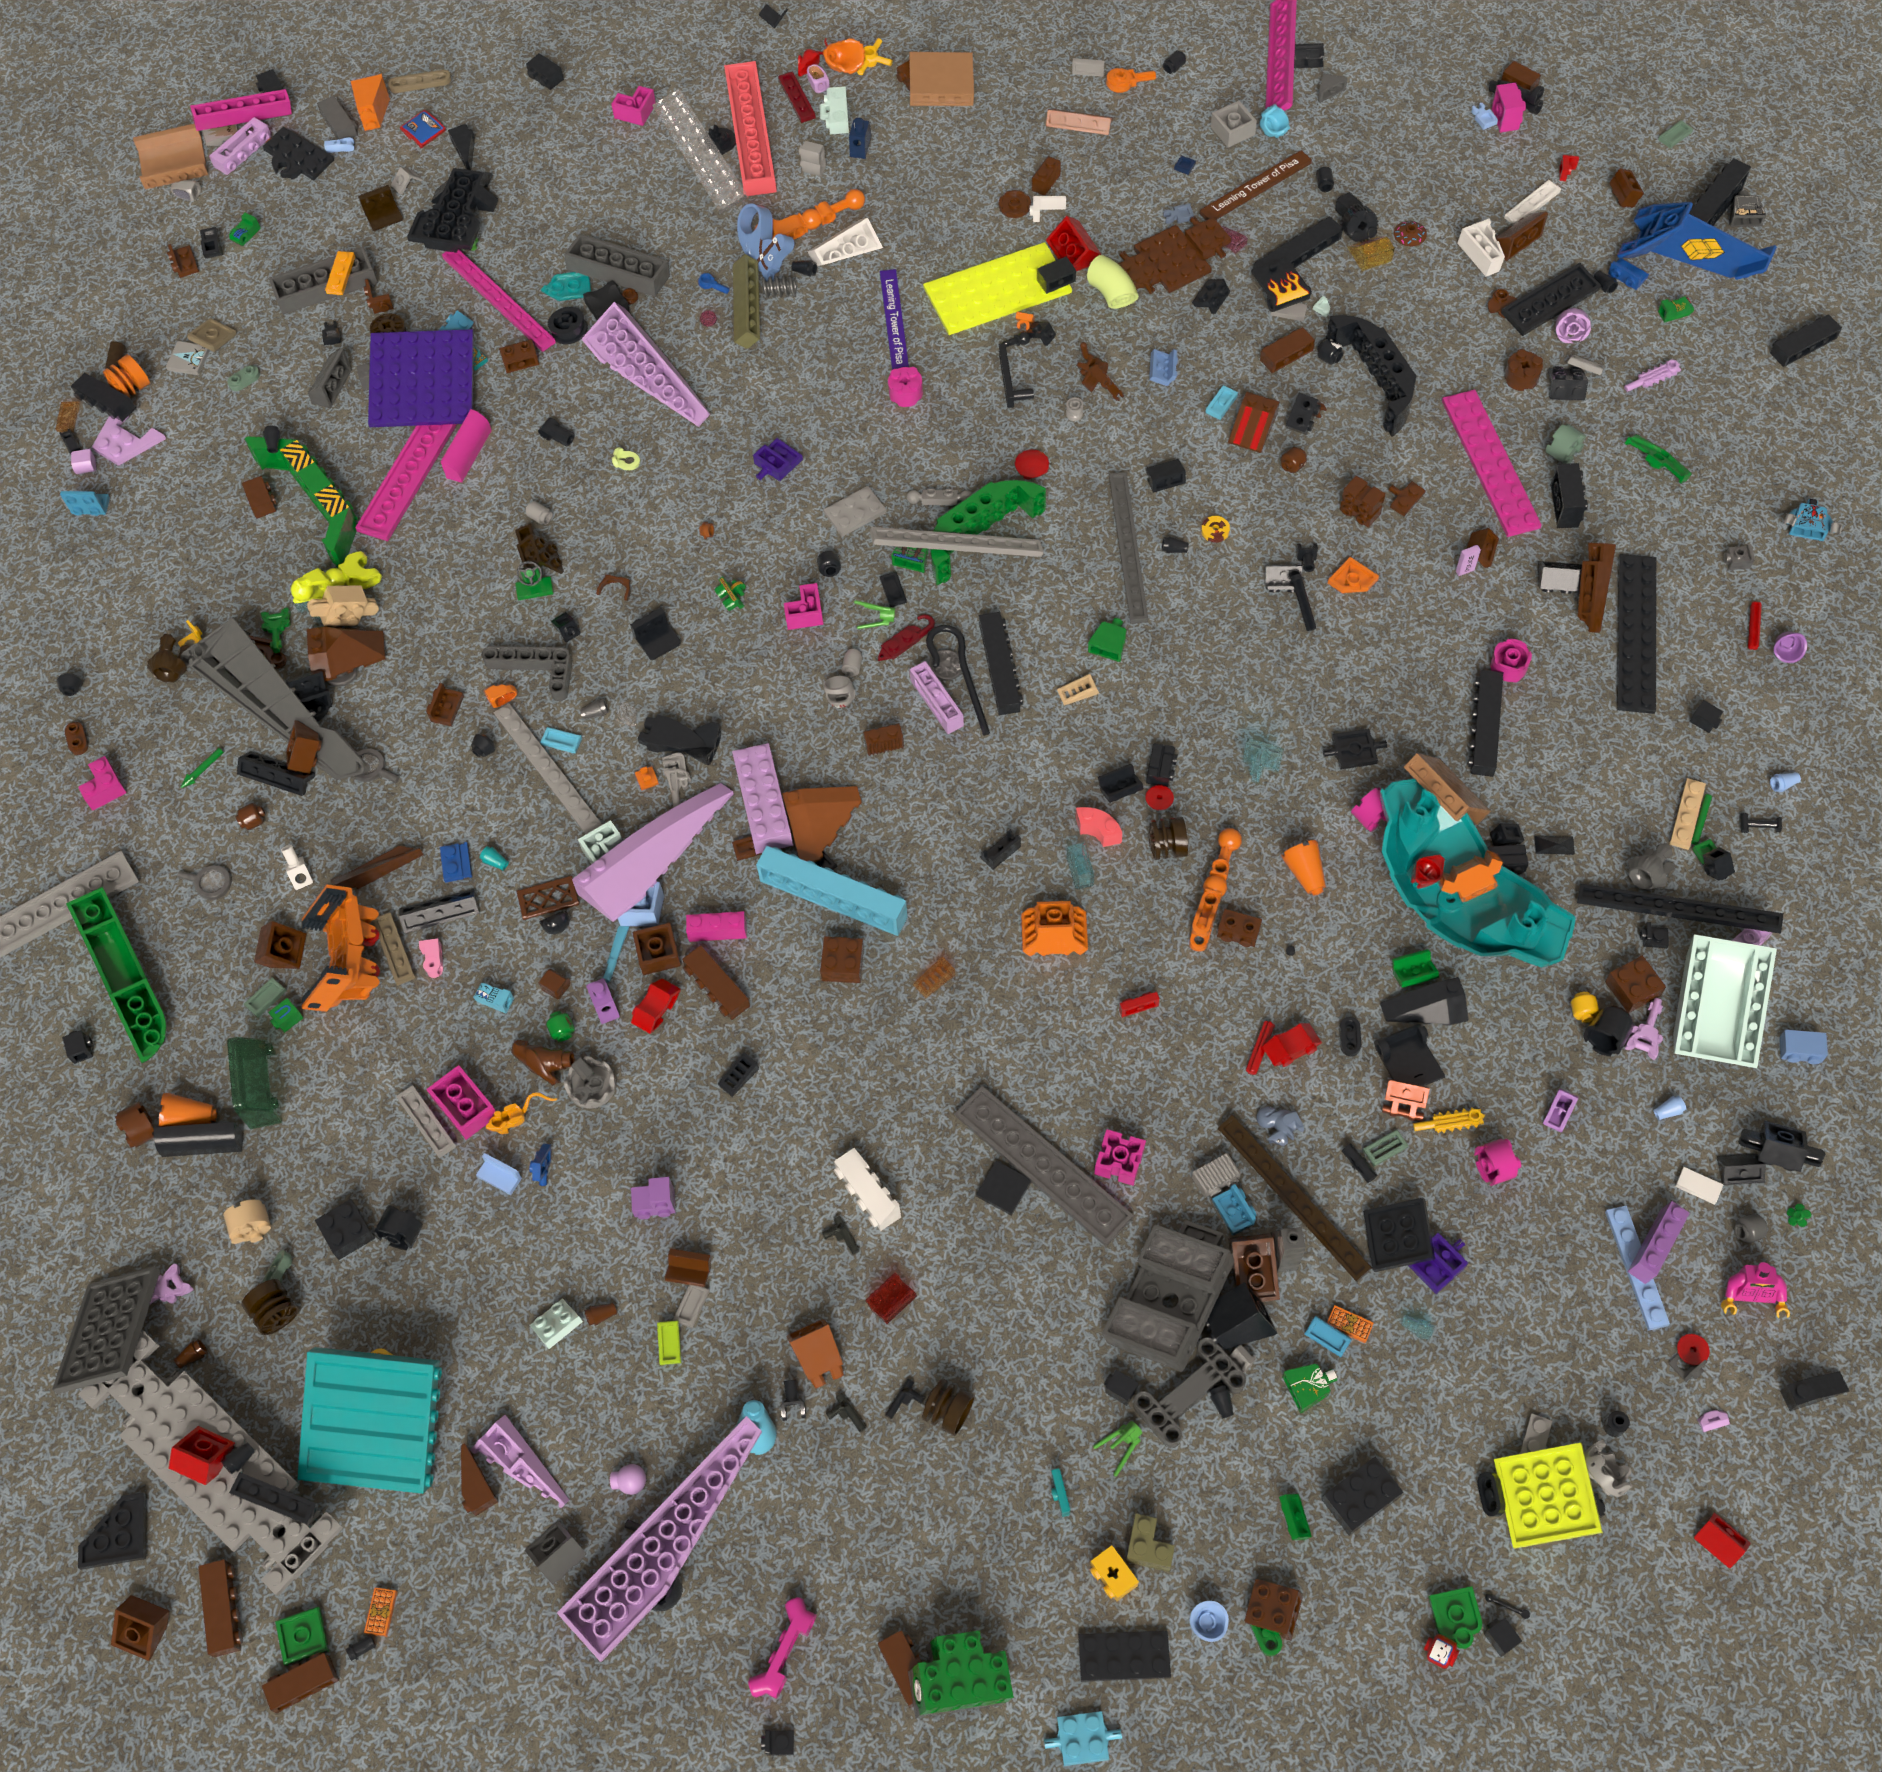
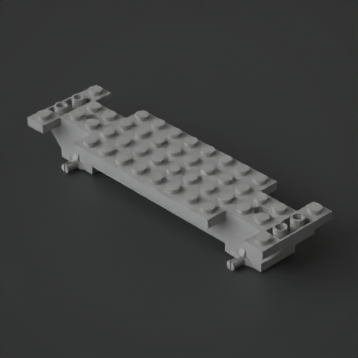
[78,1331,343,1596]

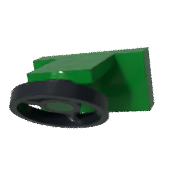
[515,561,554,601]

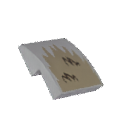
[201,124,238,146]

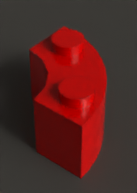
[631,978,681,1034]
[1262,1023,1322,1067]

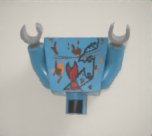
[1783,499,1843,541]

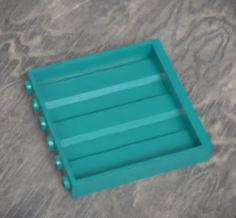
[297,1347,442,1494]

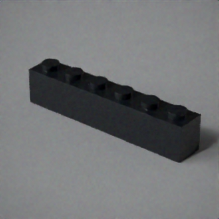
[1252,216,1343,275]
[979,612,1023,716]
[1468,670,1504,777]

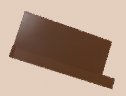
[1467,528,1499,568]
[665,1248,711,1287]

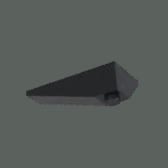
[1380,977,1469,1026]

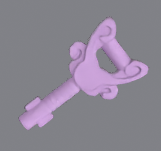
[1625,998,1663,1060]
[150,1264,194,1304]

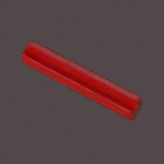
[1748,601,1762,650]
[1246,1021,1275,1075]

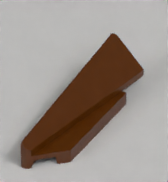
[1578,543,1616,633]
[330,846,423,889]

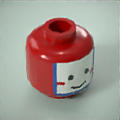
[1424,1634,1460,1669]

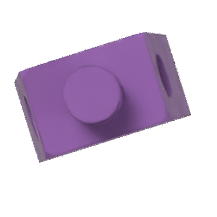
[586,978,620,1024]

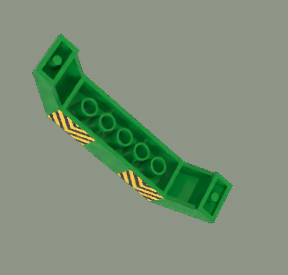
[244,436,358,568]

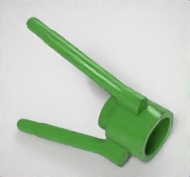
[854,600,895,629]
[1093,1421,1142,1477]

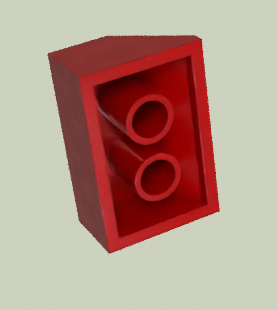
[1046,216,1101,272]

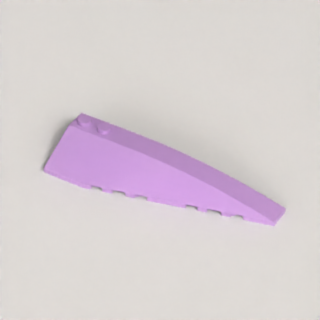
[572,783,733,922]

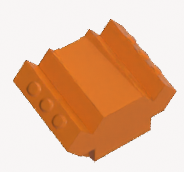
[1437,850,1503,902]
[1021,901,1088,956]

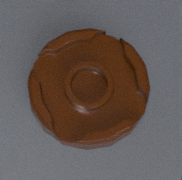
[999,190,1031,218]

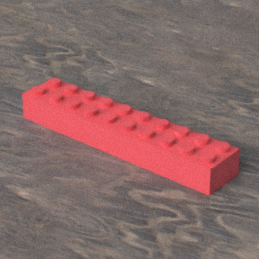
[724,61,777,197]

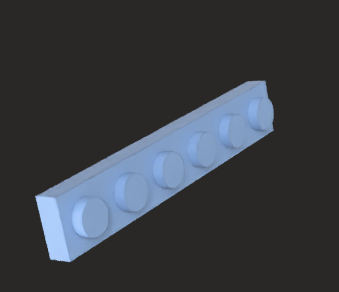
[1605,1206,1670,1330]

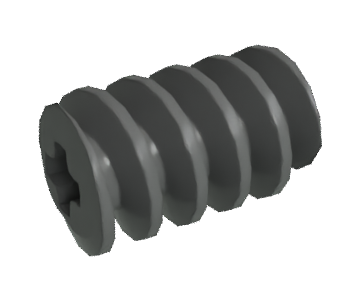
[762,275,797,298]

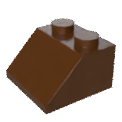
[285,720,322,774]
[254,921,307,969]
[111,1595,169,1661]

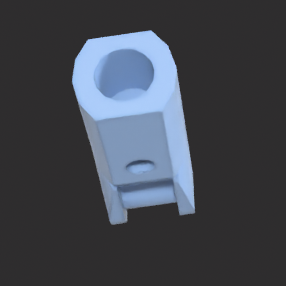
[324,137,354,153]

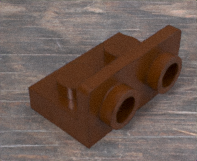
[167,244,199,278]

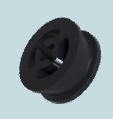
[548,307,588,345]

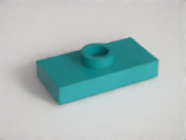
[1051,1468,1070,1517]

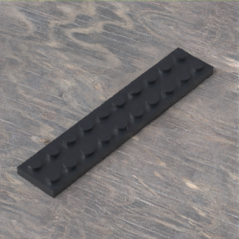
[1617,554,1657,714]

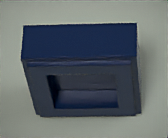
[1174,155,1196,175]

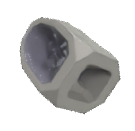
[170,180,201,201]

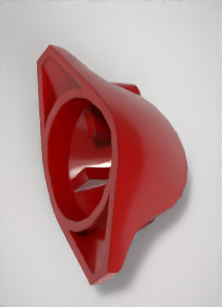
[1411,855,1445,889]

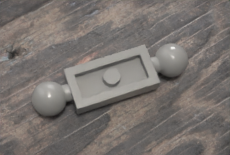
[907,488,972,505]

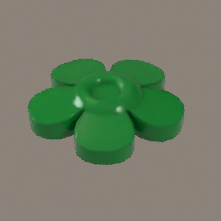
[1787,1204,1812,1227]

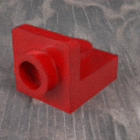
[1559,155,1579,181]

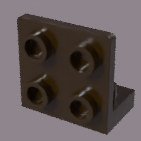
[358,185,403,231]
[517,533,564,574]

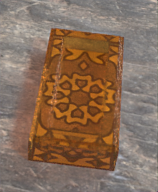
[55,402,80,432]

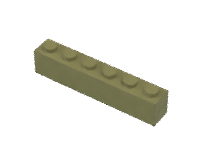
[733,254,760,349]

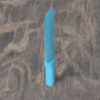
[603,926,630,983]

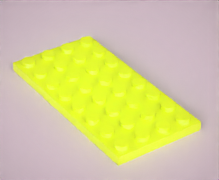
[923,242,1072,335]

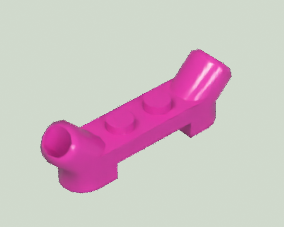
[748,1597,817,1699]

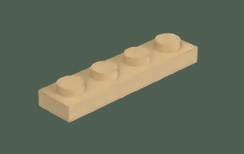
[1669,778,1706,850]

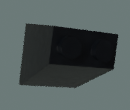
[1206,1282,1277,1349]

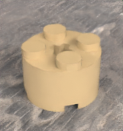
[224,1200,271,1244]

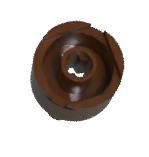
[1504,349,1543,391]
[115,1101,154,1148]

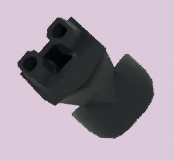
[638,714,721,765]

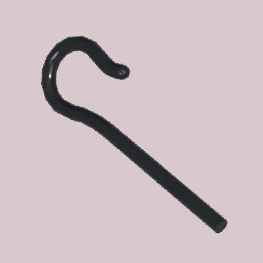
[926,625,990,736]

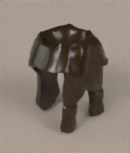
[147,634,190,683]

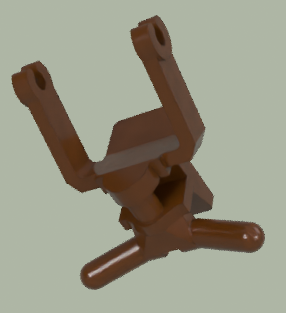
[1076,342,1124,401]

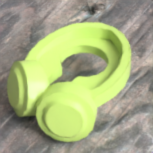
[612,447,640,470]

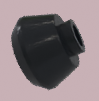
[57,673,83,696]
[471,733,495,757]

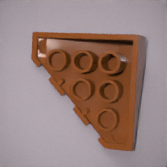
[782,786,862,863]

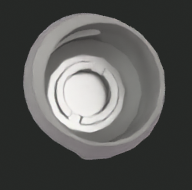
[824,676,855,708]

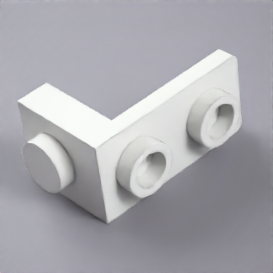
[1030,196,1066,222]

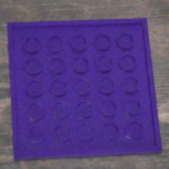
[368,329,474,428]

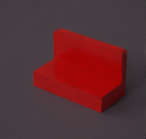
[1694,1512,1751,1568]

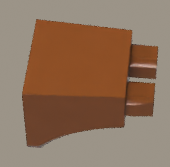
[786,1319,844,1388]

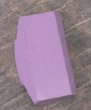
[1697,1410,1730,1432]

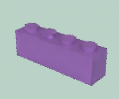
[1627,1201,1690,1284]

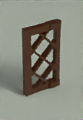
[516,876,580,920]

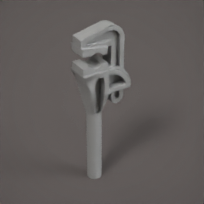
[662,753,692,808]

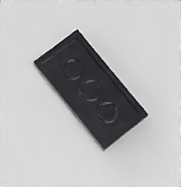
[1078,1631,1171,1682]

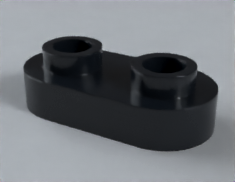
[1339,1017,1362,1057]
[1477,1472,1506,1517]

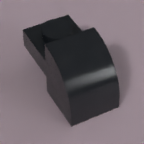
[200,227,223,259]

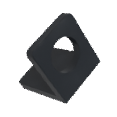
[759,4,788,28]

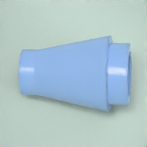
[1770,772,1801,792]
[1653,1095,1686,1121]

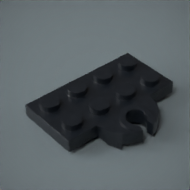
[263,126,334,180]

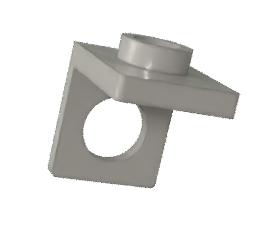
[391,167,423,194]

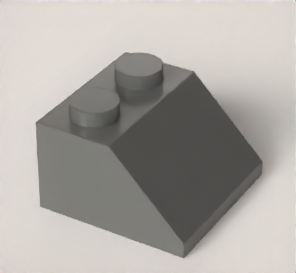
[524,1520,586,1585]

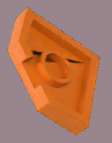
[1328,557,1379,593]

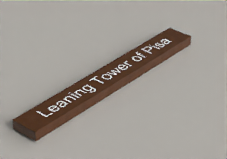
[1199,150,1312,220]

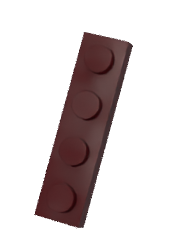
[778,71,816,123]

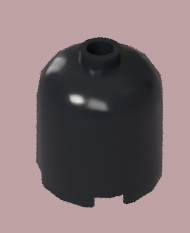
[1583,1005,1634,1057]

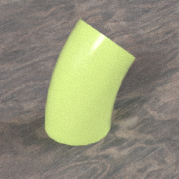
[1087,255,1139,309]

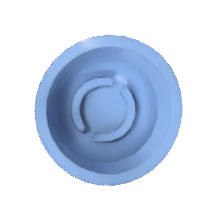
[1189,1601,1229,1642]

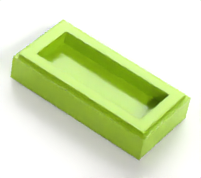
[657,1320,681,1365]

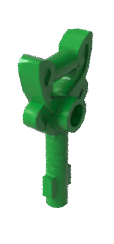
[261,608,291,653]

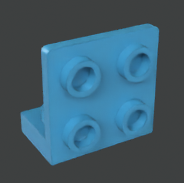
[60,491,110,516]

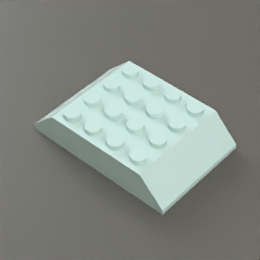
[1673,934,1777,1068]

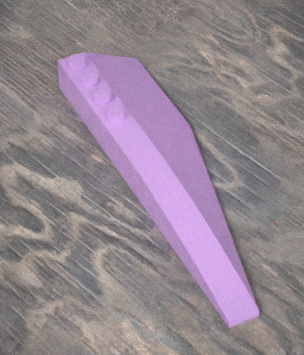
[557,1416,762,1662]

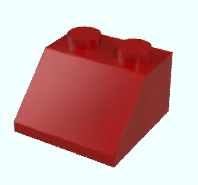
[168,1426,235,1485]

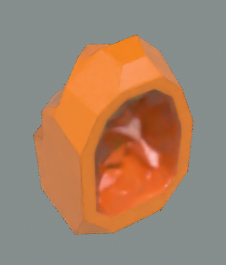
[484,684,517,708]

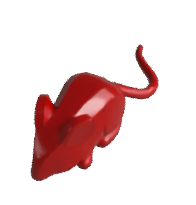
[798,38,828,77]

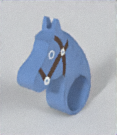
[737,203,795,282]

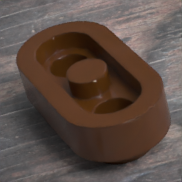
[65,722,89,755]

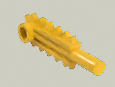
[1413,1107,1485,1133]

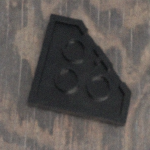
[78,1492,146,1570]

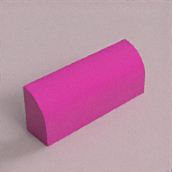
[441,409,492,483]

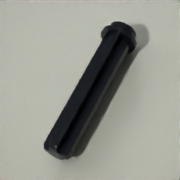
[1290,574,1316,631]

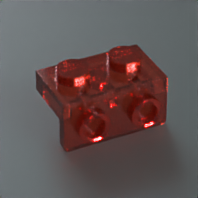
[865,1273,917,1324]

